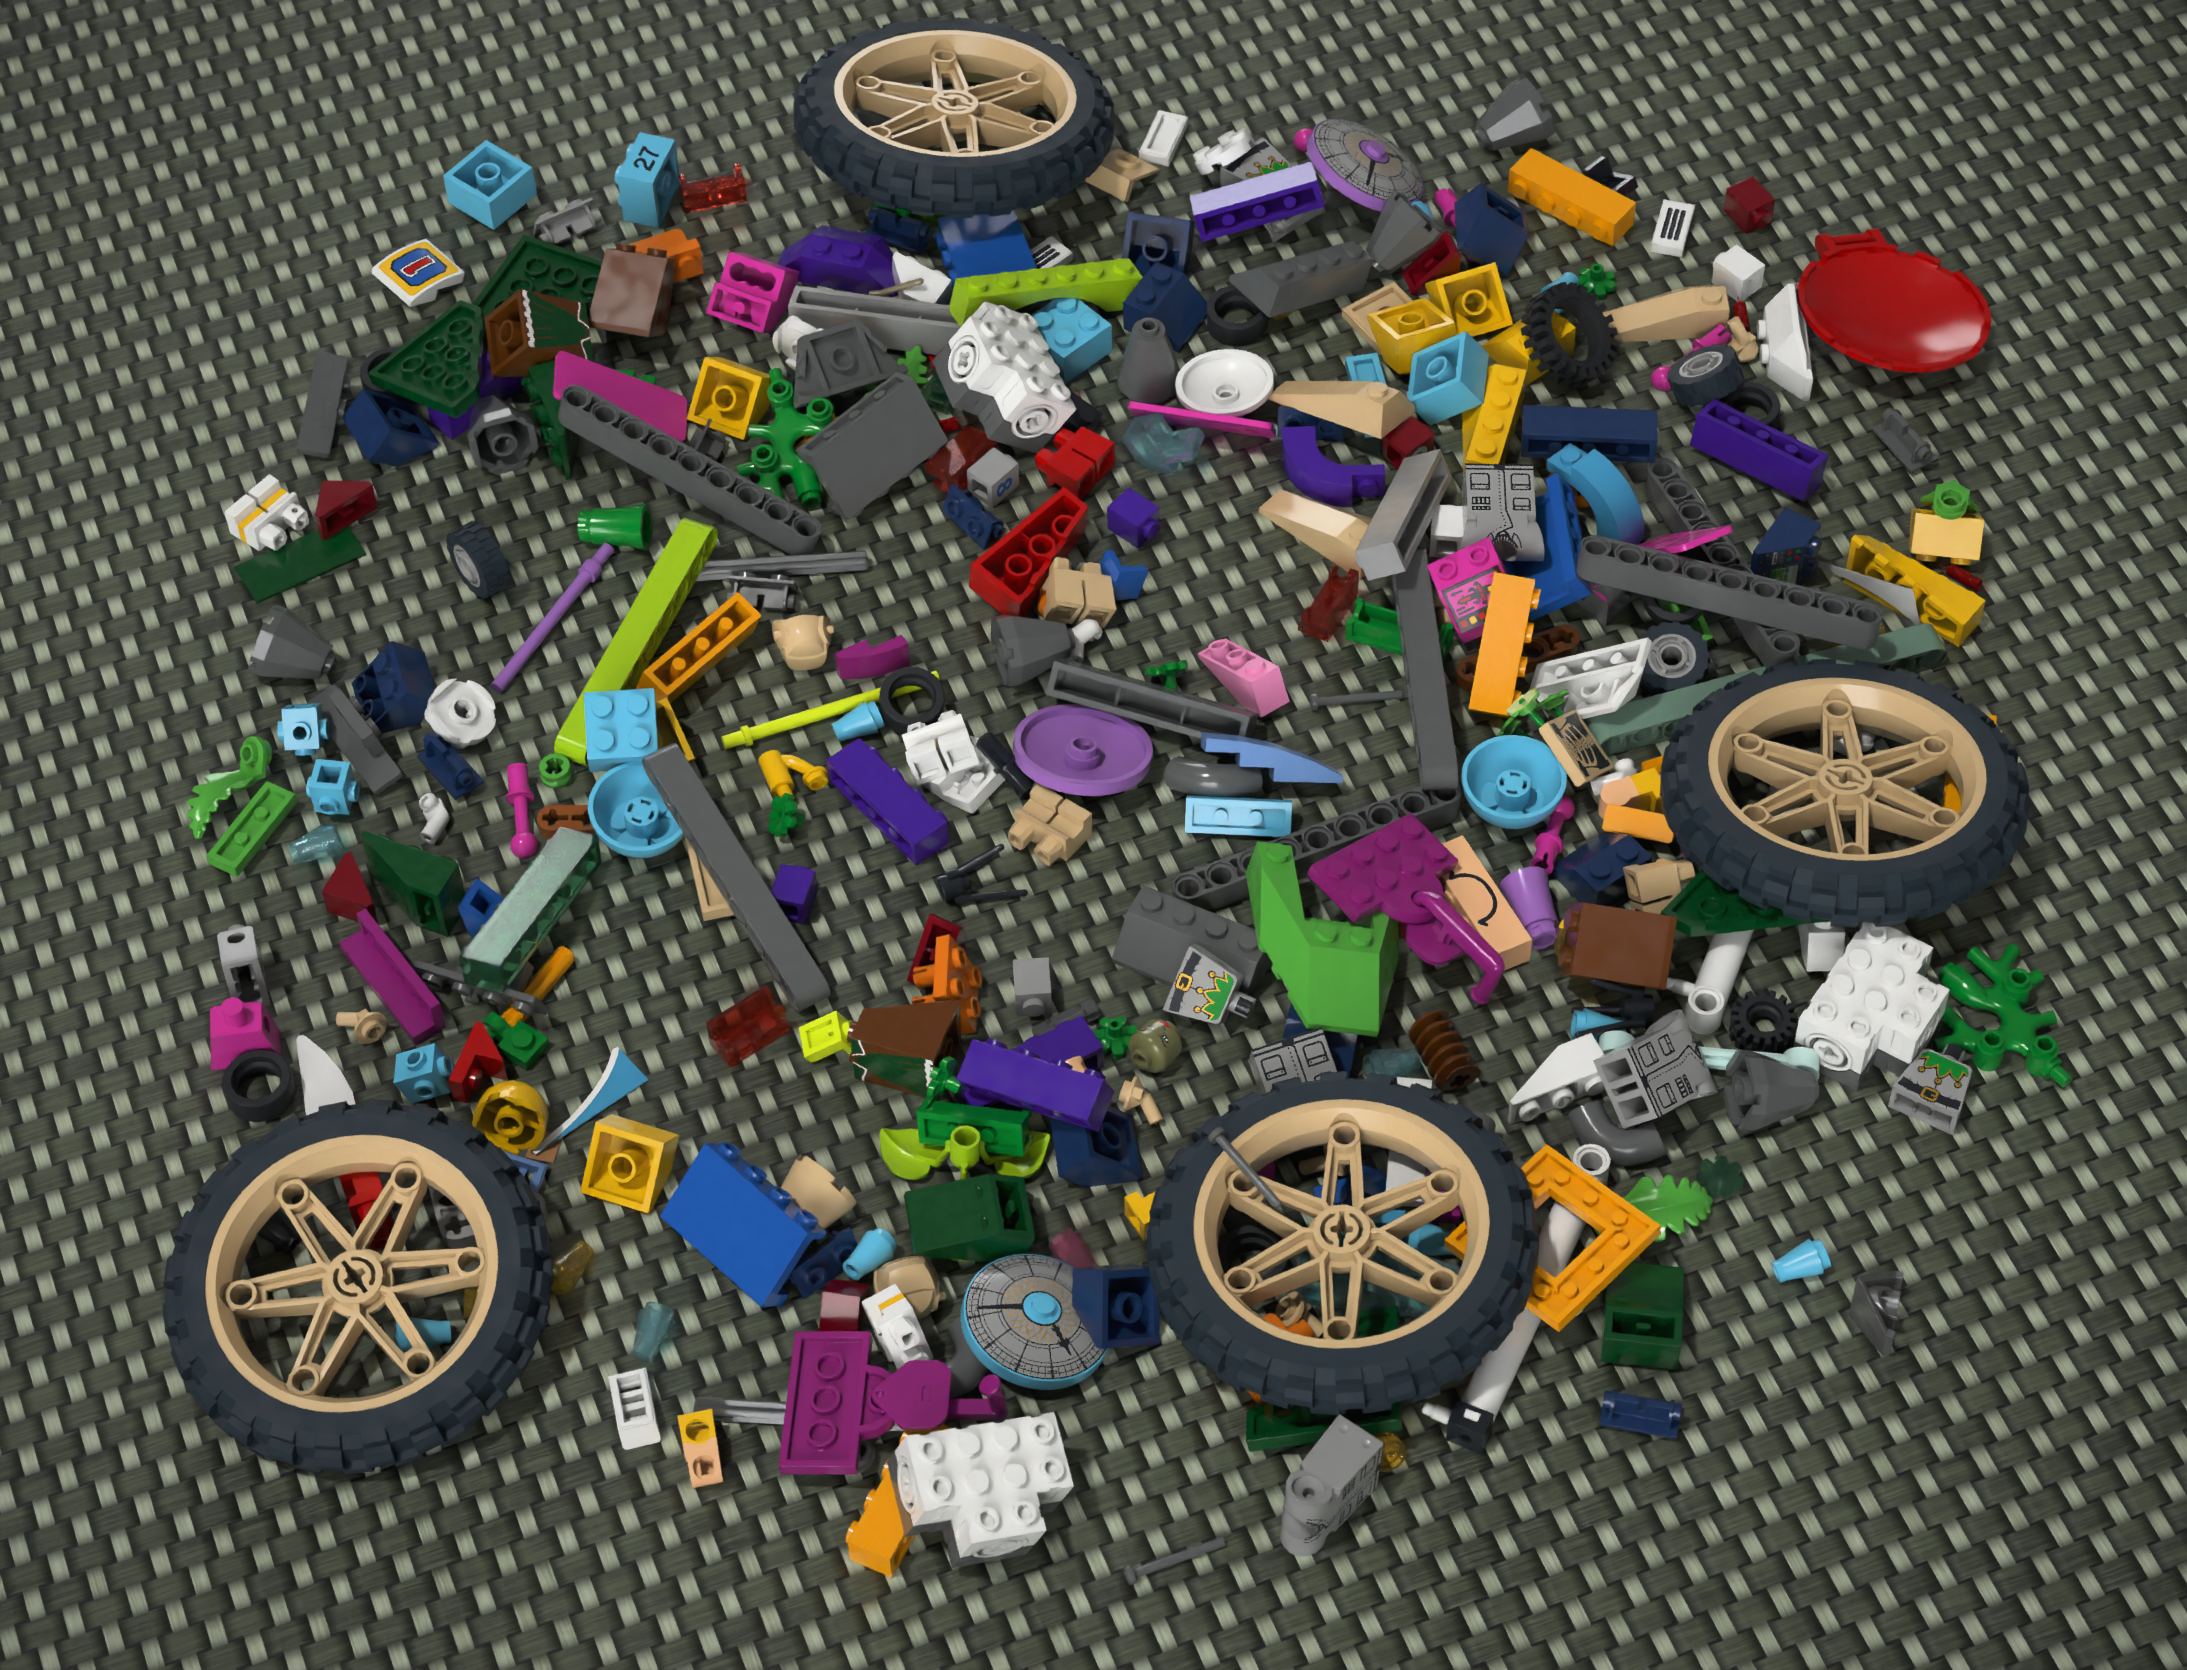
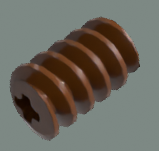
[1409,1010,1481,1092]

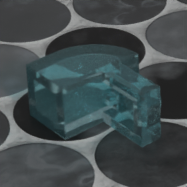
[1122,413,1205,474]

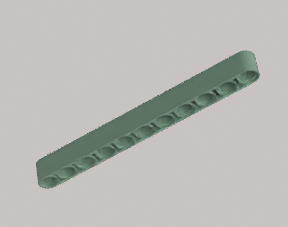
[1585,623,1948,756]

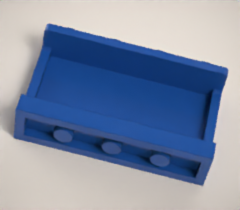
[934,210,1044,305]
[1502,473,1592,622]
[660,1142,827,1307]

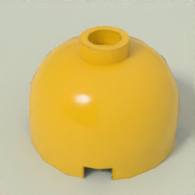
[472,1080,549,1155]

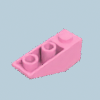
[1198,638,1290,717]

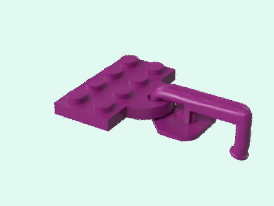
[1307,813,1505,1005]
[778,1331,1008,1474]

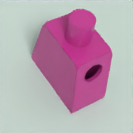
[210,997,281,1070]

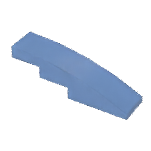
[1201,732,1343,783]

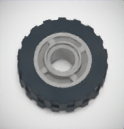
[1667,344,1744,407]
[446,521,510,599]
[1639,621,1710,696]

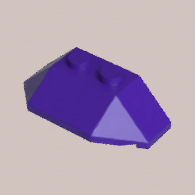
[777,225,898,297]

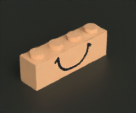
[1438,835,1532,971]

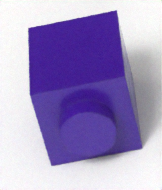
[1107,488,1160,548]
[771,864,818,925]

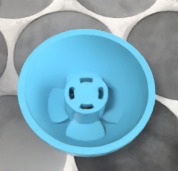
[1461,735,1567,829]
[588,761,684,858]

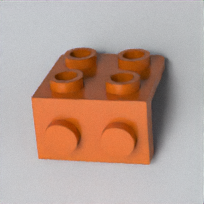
[630,228,704,283]

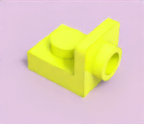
[799,1011,853,1063]

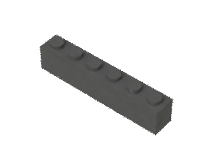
[1046,659,1259,739]

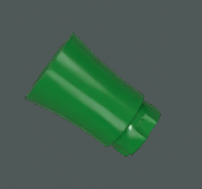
[577,503,652,550]

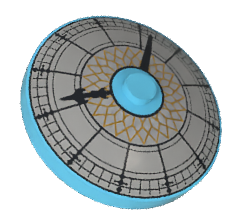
[960,1254,1108,1390]

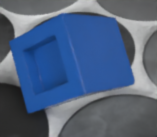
[1100,550,1148,601]

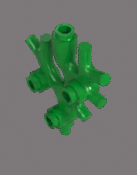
[737,368,836,507]
[1932,944,2073,1088]

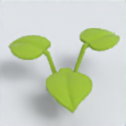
[880,1126,1050,1262]

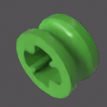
[539,753,572,789]

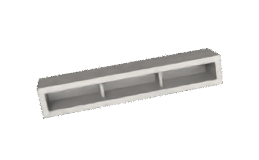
[788,285,960,355]
[1355,449,1452,580]

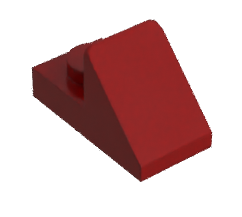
[448,1022,507,1104]

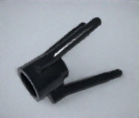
[936,844,1028,906]
[1571,978,1654,1038]

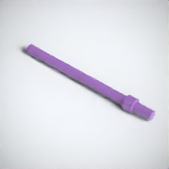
[490,543,614,694]

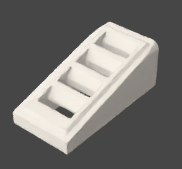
[609,1368,661,1450]

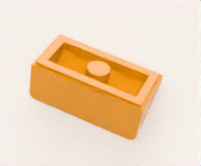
[1602,804,1675,844]

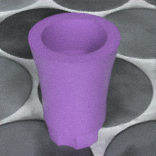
[1500,866,1561,950]

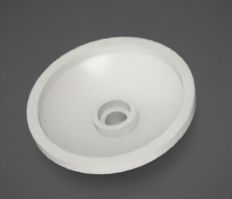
[1175,349,1274,417]

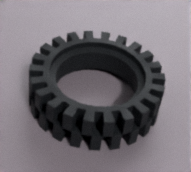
[1521,282,1619,388]

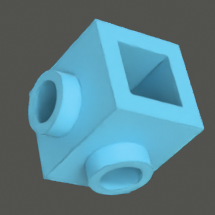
[277,703,330,756]
[306,759,360,815]
[393,1043,454,1103]

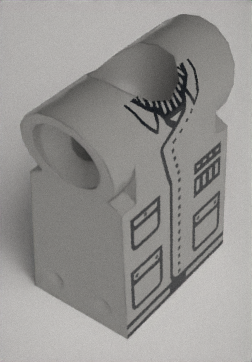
[1460,463,1545,561]
[1593,1009,1718,1129]
[1248,1027,1337,1154]
[1280,1414,1384,1556]

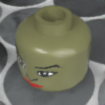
[1128,1019,1182,1073]

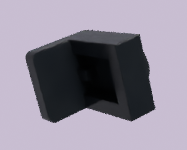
[1583,156,1638,197]
[1062,392,1103,433]

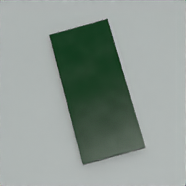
[234,526,366,604]

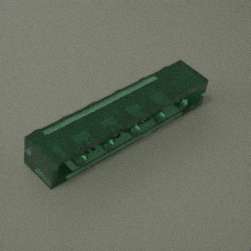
[459,827,601,993]

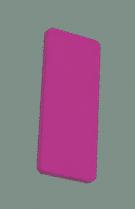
[553,351,687,443]
[1128,402,1276,438]
[1639,525,1733,553]

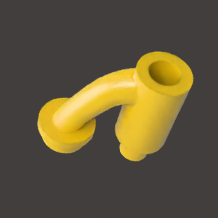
[758,750,828,800]

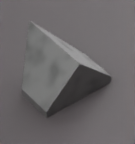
[1849,1271,1904,1356]

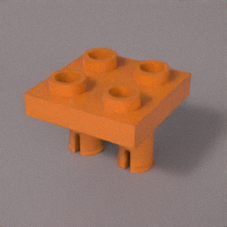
[911,934,982,1035]

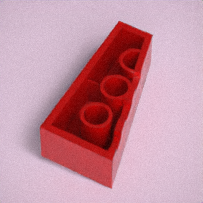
[969,487,1088,617]

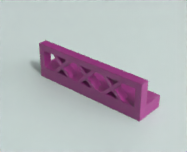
[339,908,446,1045]

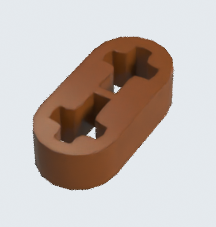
[537,805,599,841]

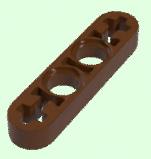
[1456,625,1580,692]

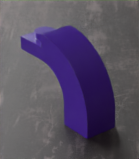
[1281,426,1385,507]

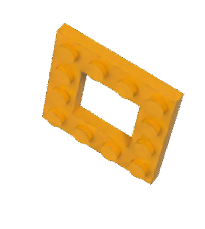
[1444,1144,1661,1332]

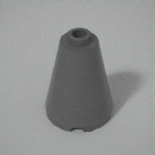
[1117,318,1180,406]

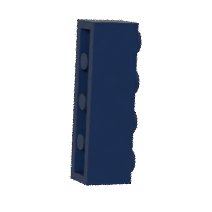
[1521,405,1657,463]

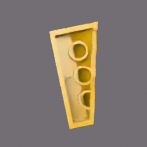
[1462,364,1527,477]
[1843,535,1986,647]

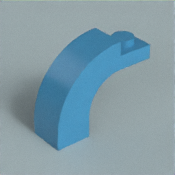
[1547,443,1645,545]

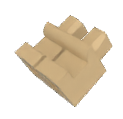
[1042,557,1116,629]
[1008,783,1093,866]
[1623,858,1695,914]

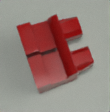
[1035,426,1115,500]
[339,1172,394,1251]

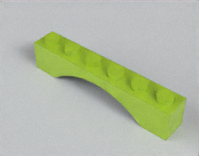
[949,258,1143,328]

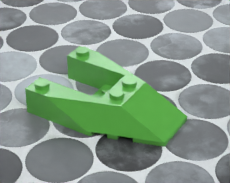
[1246,841,1399,1037]

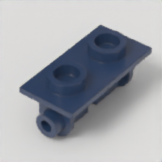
[865,207,935,254]
[1277,406,1344,441]
[942,484,1005,549]
[417,733,484,800]
[787,1227,858,1299]
[1599,1389,1682,1439]

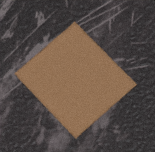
[525,1132,563,1163]

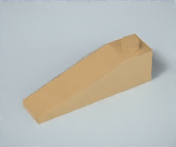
[1602,285,1730,342]
[1268,381,1415,439]
[1259,489,1372,580]

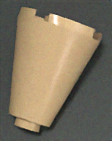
[781,1155,857,1229]

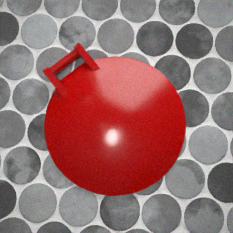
[1797,228,1992,373]

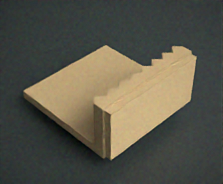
[1085,148,1159,202]

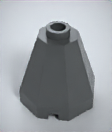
[1474,78,1555,151]
[1366,190,1444,273]
[467,395,539,475]
[248,604,336,679]
[991,615,1076,687]
[1724,1050,1819,1130]

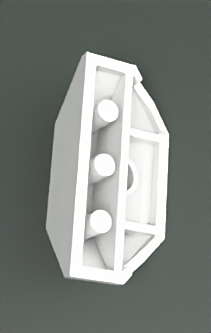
[1757,282,1813,401]
[1529,638,1652,719]

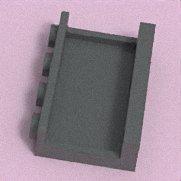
[796,372,948,520]

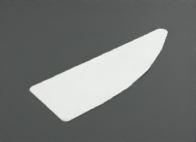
[296,1035,356,1115]

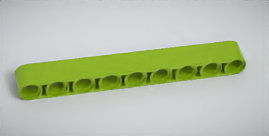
[554,518,718,766]

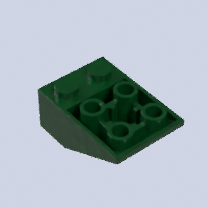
[525,360,580,480]
[361,831,465,937]
[904,1174,1035,1262]
[1600,1262,1684,1369]

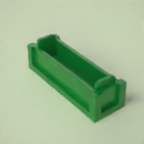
[1345,597,1454,664]
[916,1097,1034,1157]

